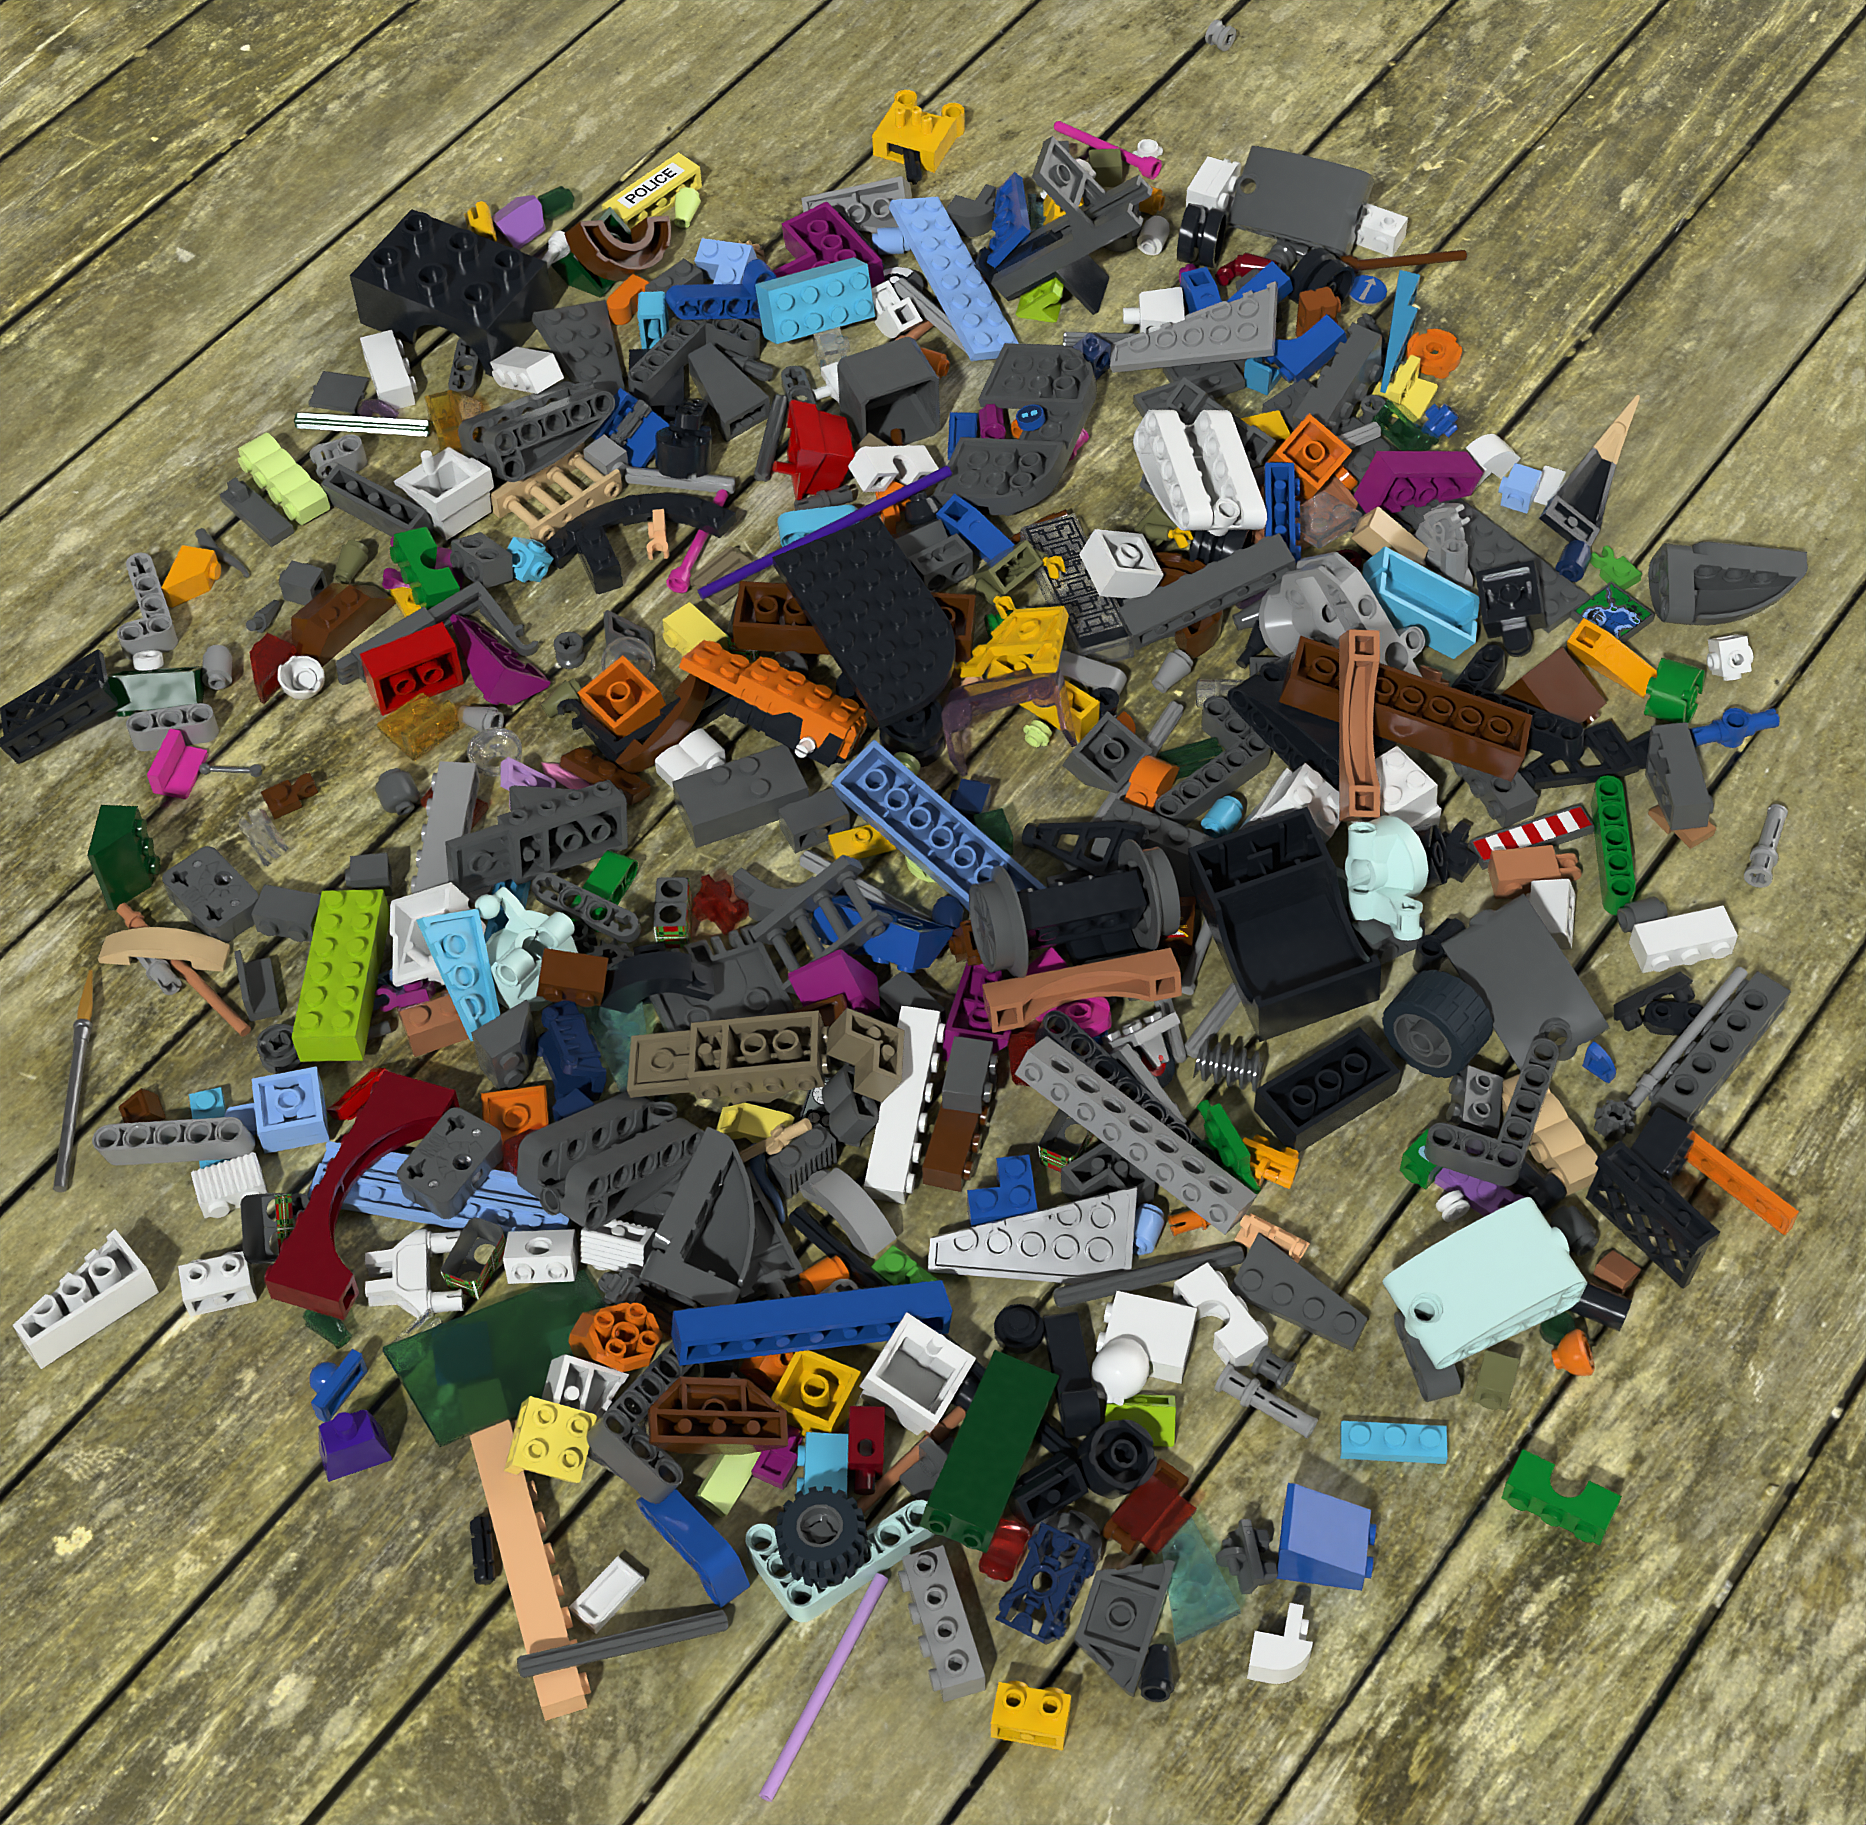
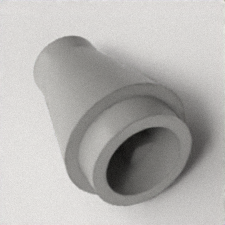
[1152,649,1193,693]
[457,705,504,736]

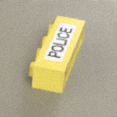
[602,152,702,230]

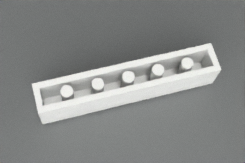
[864,1006,946,1204]

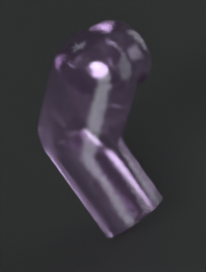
[358,399,400,418]

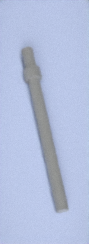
[1624,966,1748,1112]

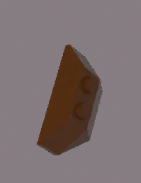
[291,583,396,667]
[648,1377,788,1455]

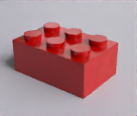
[359,622,464,716]

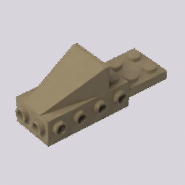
[627,1010,831,1107]

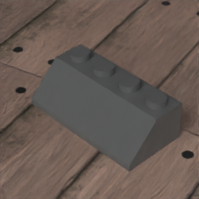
[1089,799,1216,910]

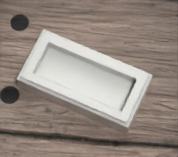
[569,1556,645,1634]

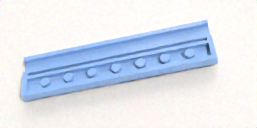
[307,1141,572,1238]

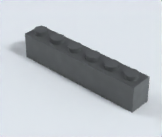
[1118,533,1296,650]

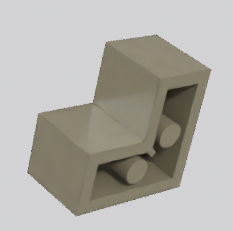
[826,1008,905,1102]

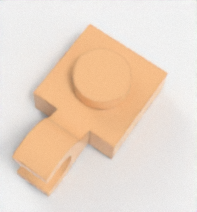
[647,509,669,560]

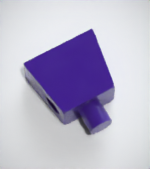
[318,1410,392,1482]

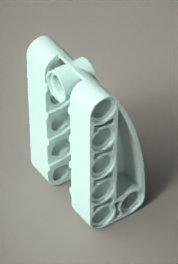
[1382,1197,1587,1369]

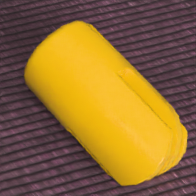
[464,201,497,242]

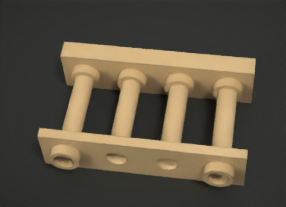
[490,442,623,544]

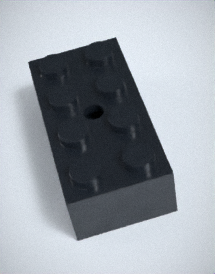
[1254,1026,1401,1153]

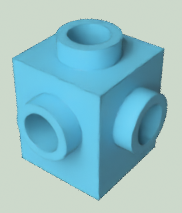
[506,537,553,583]

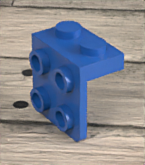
[590,388,669,468]

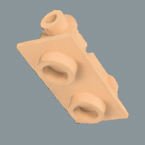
[1234,1213,1310,1263]

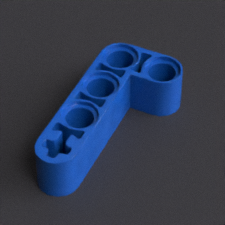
[665,259,777,320]
[636,1489,750,1608]

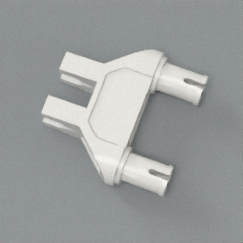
[365,1229,464,1320]

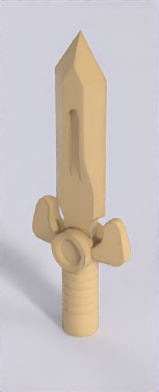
[739,1118,812,1163]

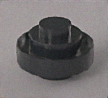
[994,1304,1044,1354]

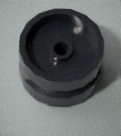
[1177,203,1227,268]
[1288,247,1355,306]
[879,699,945,767]

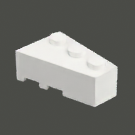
[542,1354,629,1422]

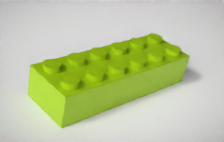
[291,889,390,1062]

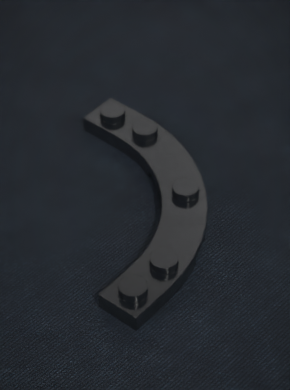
[543,493,737,569]

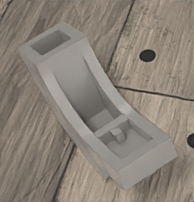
[799,1167,897,1258]

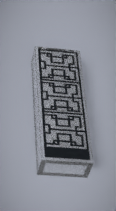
[1020,513,1134,664]

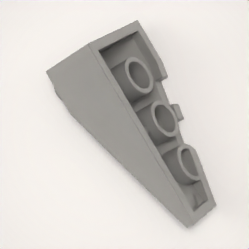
[801,176,912,233]

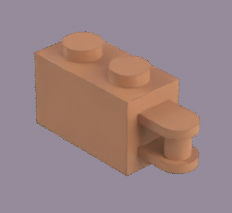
[1488,845,1582,899]

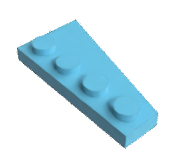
[416,909,500,1041]

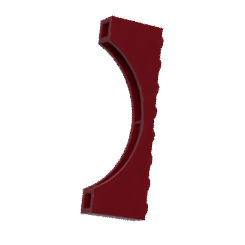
[264,1070,460,1320]

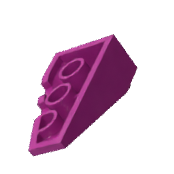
[450,613,551,706]
[942,962,1012,1062]

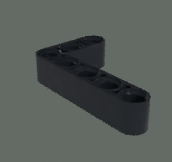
[1451,645,1584,762]

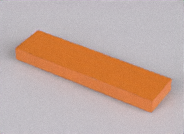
[1686,1131,1799,1235]

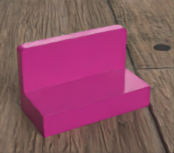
[147,729,208,799]

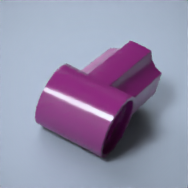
[979,404,1006,439]

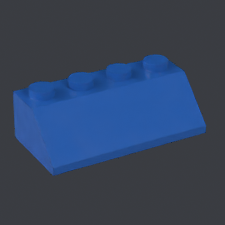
[811,895,954,973]

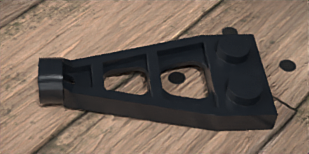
[1518,721,1641,792]
[1022,822,1150,878]

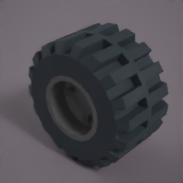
[775,1486,868,1588]

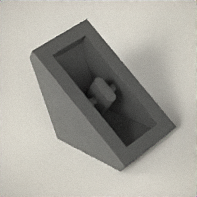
[603,610,654,662]

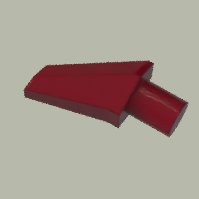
[1215,259,1236,286]

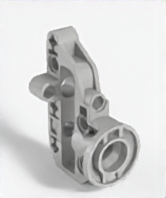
[1259,552,1425,677]

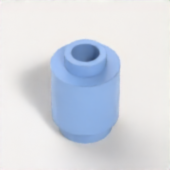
[872,227,910,255]
[1133,1203,1164,1255]

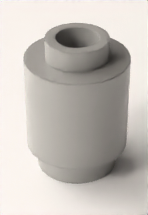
[202,645,233,690]

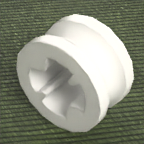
[1436,1190,1470,1222]

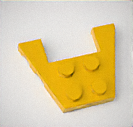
[955,606,1069,678]

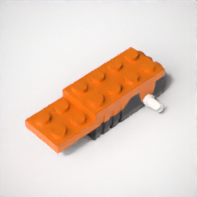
[679,640,868,768]

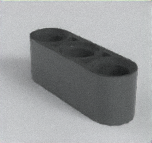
[1394,1311,1461,1402]

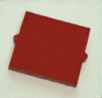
[1111,1475,1197,1555]

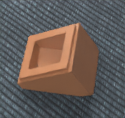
[1593,1250,1641,1294]

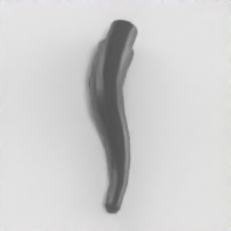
[195,528,250,578]

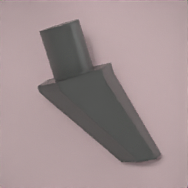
[246,600,280,633]

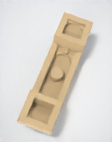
[98,927,230,972]

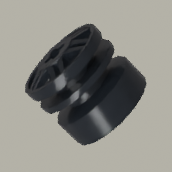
[1189,530,1253,565]

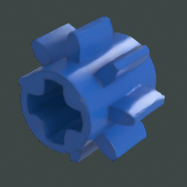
[1424,403,1459,438]

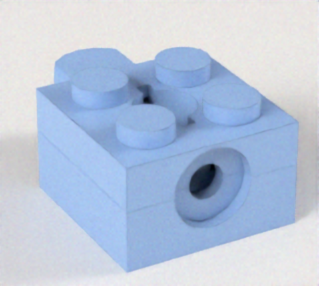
[224,1067,330,1154]

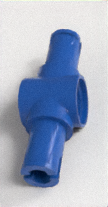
[1689,708,1780,748]

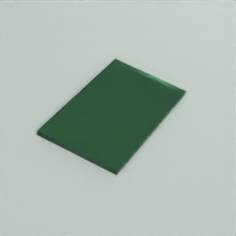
[383,1270,624,1447]

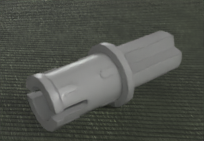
[137,957,182,995]

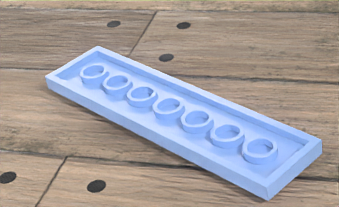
[889,197,1019,361]

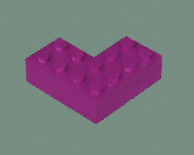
[773,201,885,289]

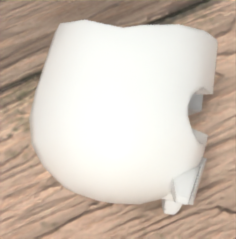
[1092,1338,1150,1406]

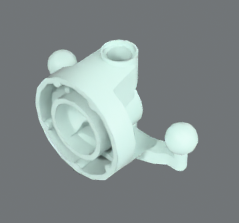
[475,887,578,1011]

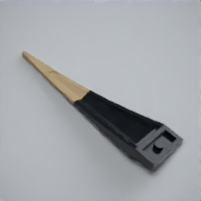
[1539,395,1640,547]

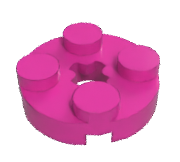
[1048,997,1112,1038]

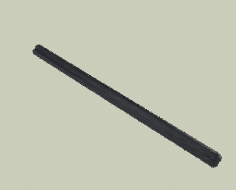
[789,1207,1078,1462]

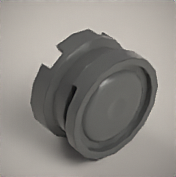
[256,1024,303,1074]

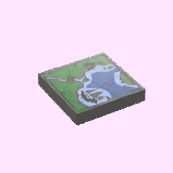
[1570,581,1655,644]

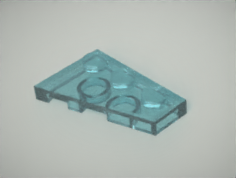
[1160,1517,1241,1645]

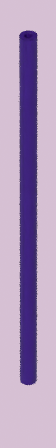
[697,465,952,600]

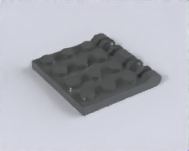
[649,925,795,1032]

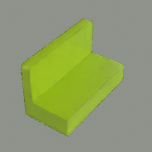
[1105,1394,1176,1447]

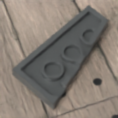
[1230,1232,1367,1352]

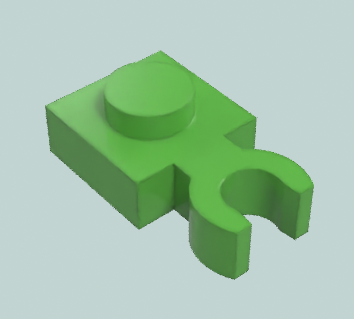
[1590,546,1642,590]

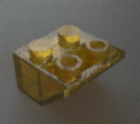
[424,390,485,453]

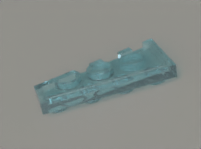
[582,1000,647,1094]

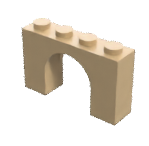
[1351,507,1429,567]

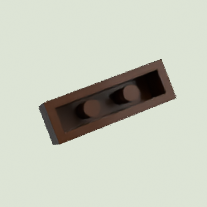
[922,1102,990,1192]

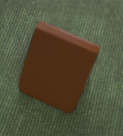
[118,1088,166,1123]

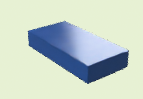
[948,412,978,460]

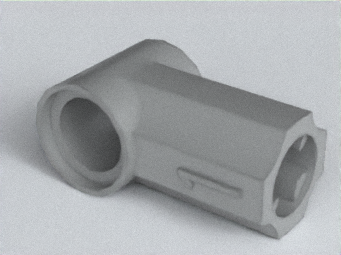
[1436,538,1473,590]

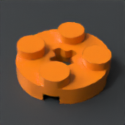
[1406,329,1462,379]

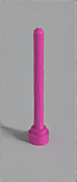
[1053,121,1162,180]
[666,489,728,593]

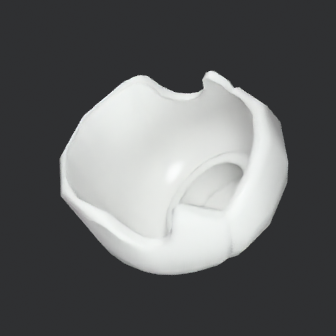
[278,656,325,700]

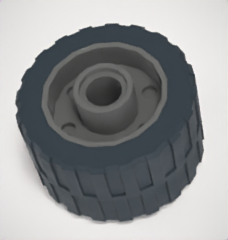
[1382,970,1493,1078]

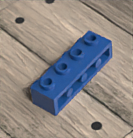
[1264,462,1301,563]

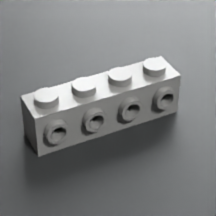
[898,1545,985,1703]

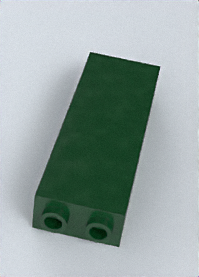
[919,1350,1059,1554]

